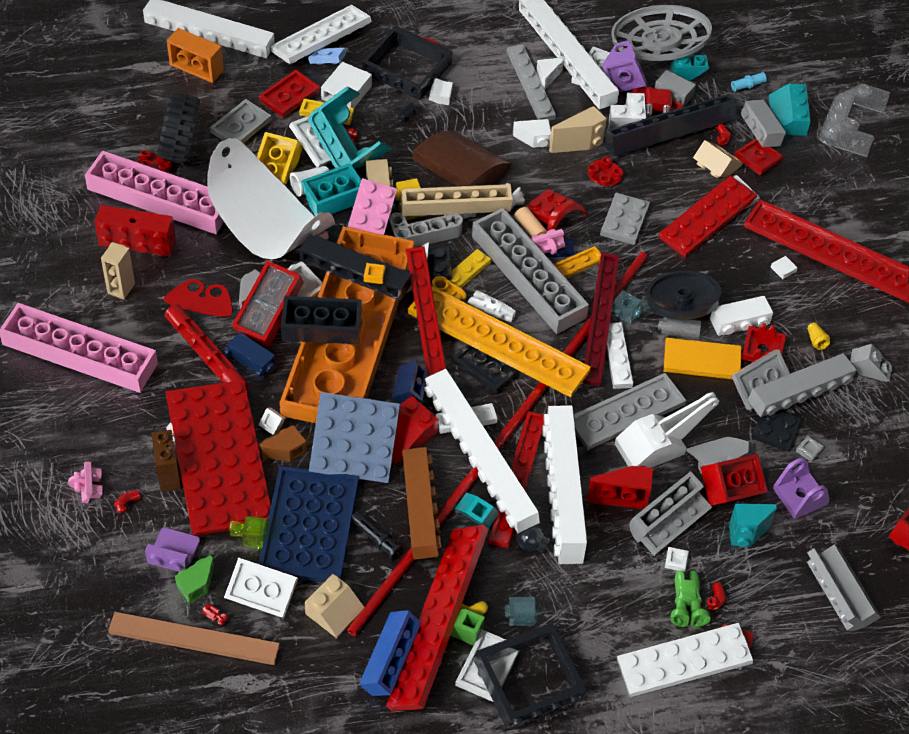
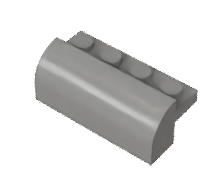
[629,471,712,556]
[807,545,881,631]

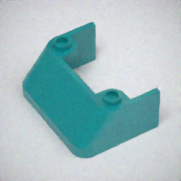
[309,86,392,169]

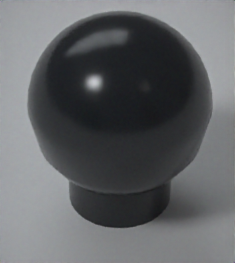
[516,525,550,554]

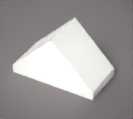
[536,58,564,90]

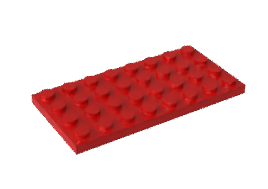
[166,380,274,536]

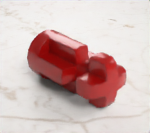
[202,603,228,625]

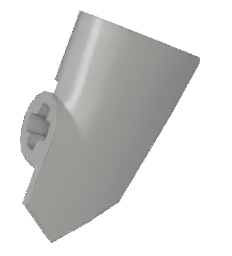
[686,437,749,474]

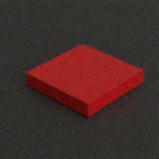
[734,138,783,175]

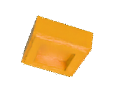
[364,263,385,284]

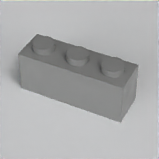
[741,100,786,147]

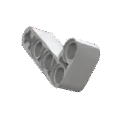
[389,212,463,248]

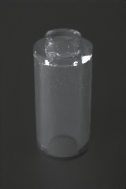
[658,317,701,340]

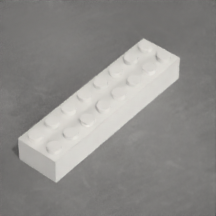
[542,406,587,564]

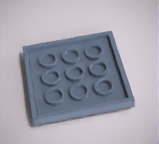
[309,392,400,483]

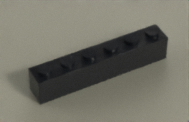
[299,234,411,301]

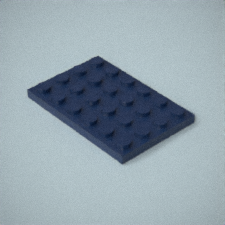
[259,466,359,583]

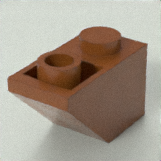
[260,426,307,462]

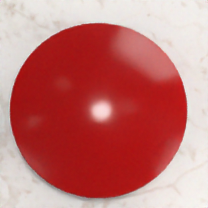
[136,150,172,172]
[587,157,623,186]

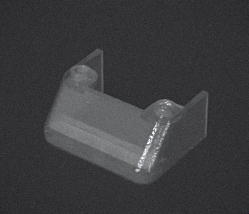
[819,84,890,157]

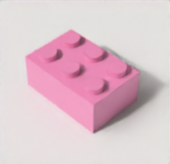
[348,178,397,235]

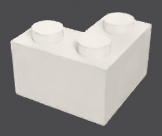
[609,93,646,129]

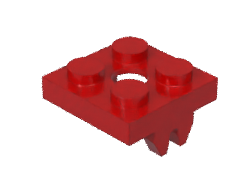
[742,323,786,362]

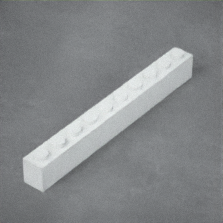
[519,0,619,109]
[424,369,540,533]

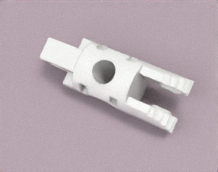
[468,291,516,322]

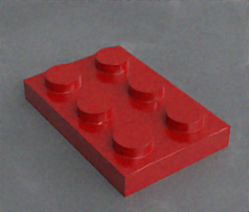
[259,70,320,118]

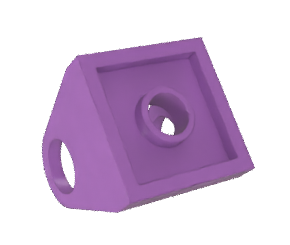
[603,41,647,92]
[773,457,829,519]

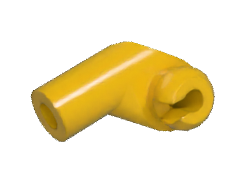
[460,601,488,616]

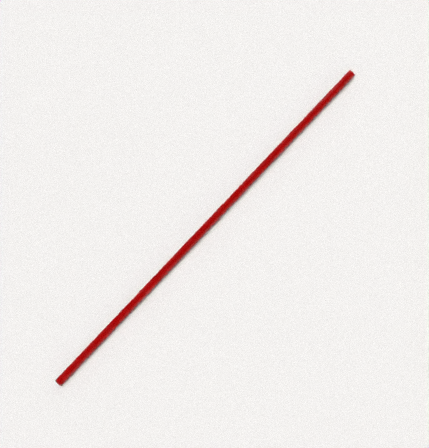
[347,252,648,636]

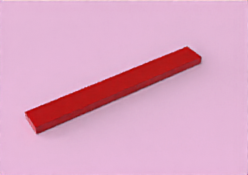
[406,246,446,377]
[488,411,544,549]

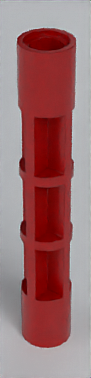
[165,304,250,391]

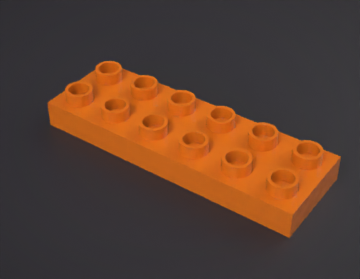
[280,226,415,423]

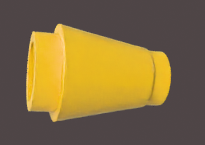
[807,323,830,350]

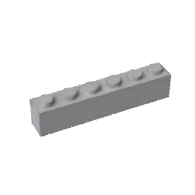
[748,353,856,417]

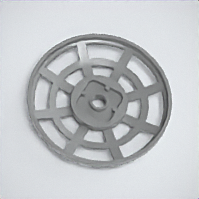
[611,5,712,61]

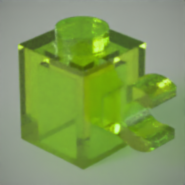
[229,516,267,548]

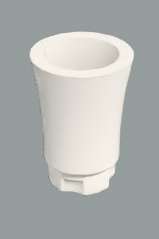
[290,166,329,197]

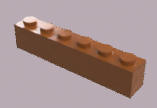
[402,447,441,559]

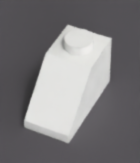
[513,119,551,148]

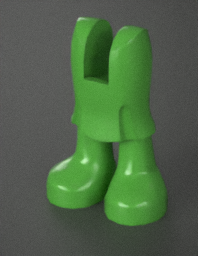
[670,570,710,627]

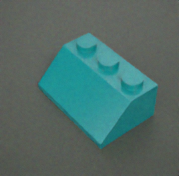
[769,84,810,136]
[301,163,361,216]

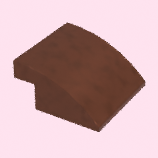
[413,130,511,187]

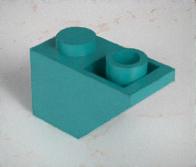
[670,55,709,81]
[455,492,499,529]

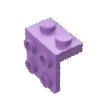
[145,528,200,572]

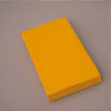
[663,338,741,379]

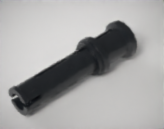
[351,511,404,561]

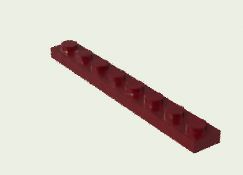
[582,252,619,387]

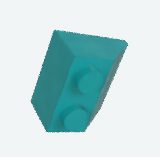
[729,504,776,547]

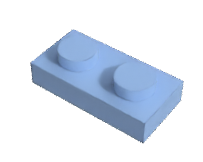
[308,48,346,65]

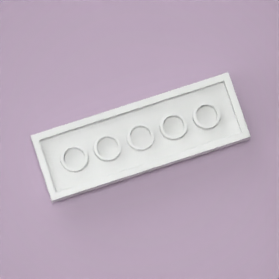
[270,5,371,64]
[617,623,753,697]

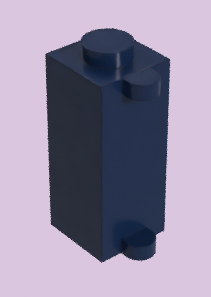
[224,332,276,378]

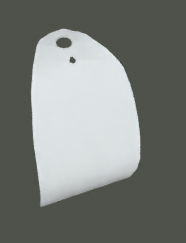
[208,138,335,259]

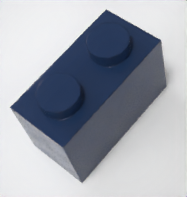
[392,360,429,404]

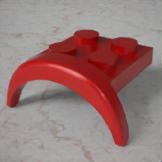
[524,189,587,231]

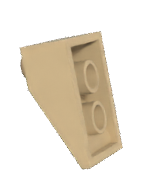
[549,106,606,153]

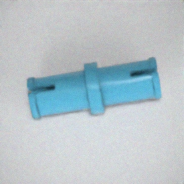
[731,72,766,92]

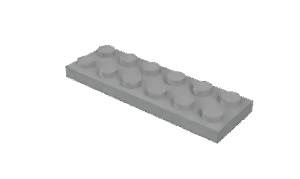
[573,373,686,451]

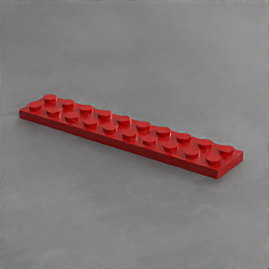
[744,199,909,303]
[386,525,489,711]

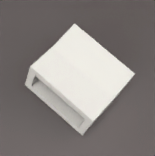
[429,78,453,105]

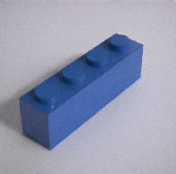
[359,610,421,696]

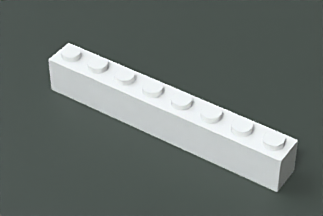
[143,0,275,58]

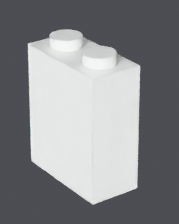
[321,62,372,108]

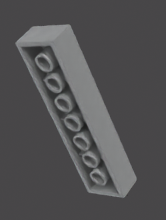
[472,208,589,334]

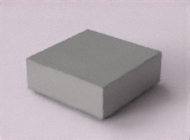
[796,436,824,462]

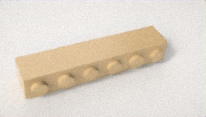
[401,184,513,216]

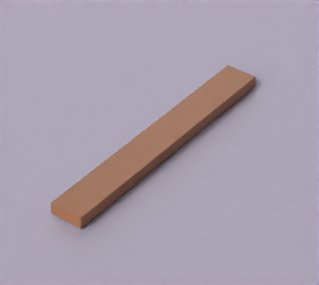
[108,612,280,665]

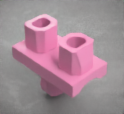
[531,229,565,254]
[68,462,102,503]

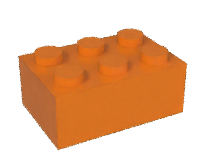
[167,28,224,83]

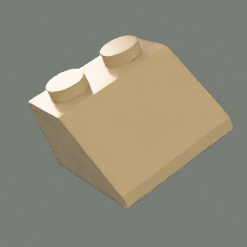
[693,140,743,179]
[305,574,364,638]

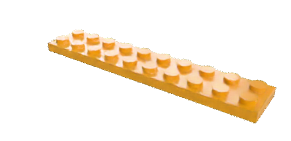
[408,286,591,397]

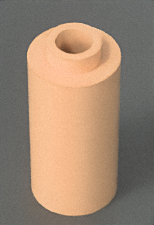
[514,207,548,239]

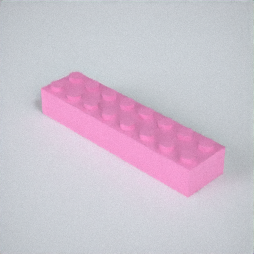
[85,151,224,234]
[0,303,158,393]

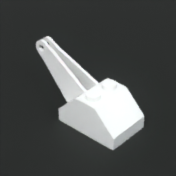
[615,392,719,468]

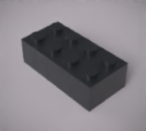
[281,296,362,344]

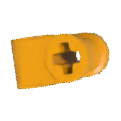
[432,276,466,301]

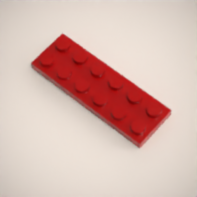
[658,175,757,258]

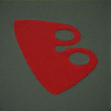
[163,279,232,316]

